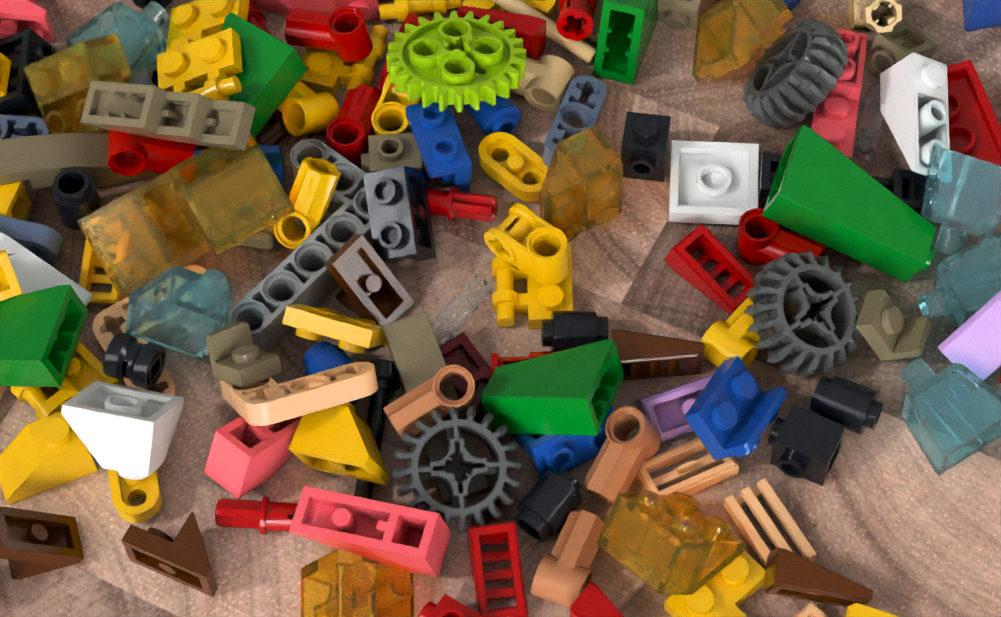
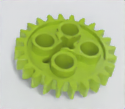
[386,11,526,112]

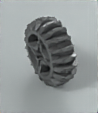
[743,19,849,130]
[743,251,861,376]
[392,406,522,534]

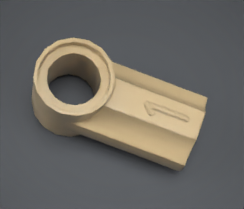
[847,0,902,33]
[510,55,575,112]

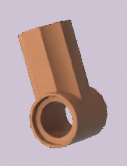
[383,365,476,444]
[581,406,661,507]
[531,510,609,609]

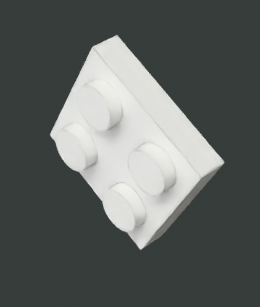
[668,140,759,225]

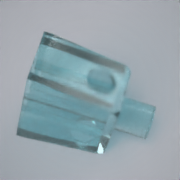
[65,1,169,84]
[921,146,1001,258]
[918,233,1001,330]
[126,266,231,360]
[901,358,1001,476]

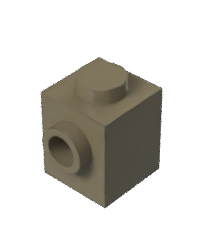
[361,133,424,173]

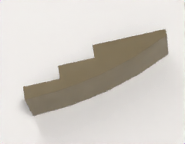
[80,81,256,151]
[0,133,163,190]
[382,311,489,506]

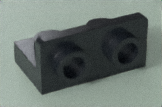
[0,28,56,118]
[363,165,436,262]

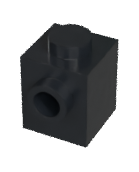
[621,111,671,182]
[767,404,846,486]

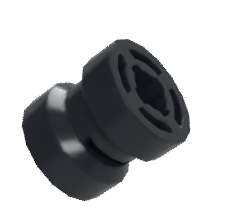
[103,332,166,390]

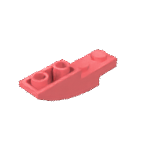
[811,30,868,160]

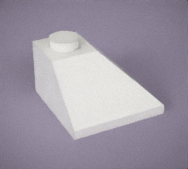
[61,381,184,480]

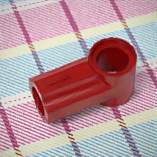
[284,6,373,63]
[326,84,381,169]
[107,129,196,178]
[736,208,827,266]

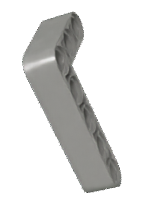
[229,138,374,352]

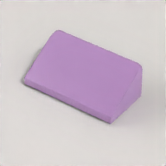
[938,290,1001,385]
[635,373,715,443]

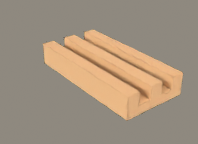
[635,437,739,511]
[724,478,817,570]

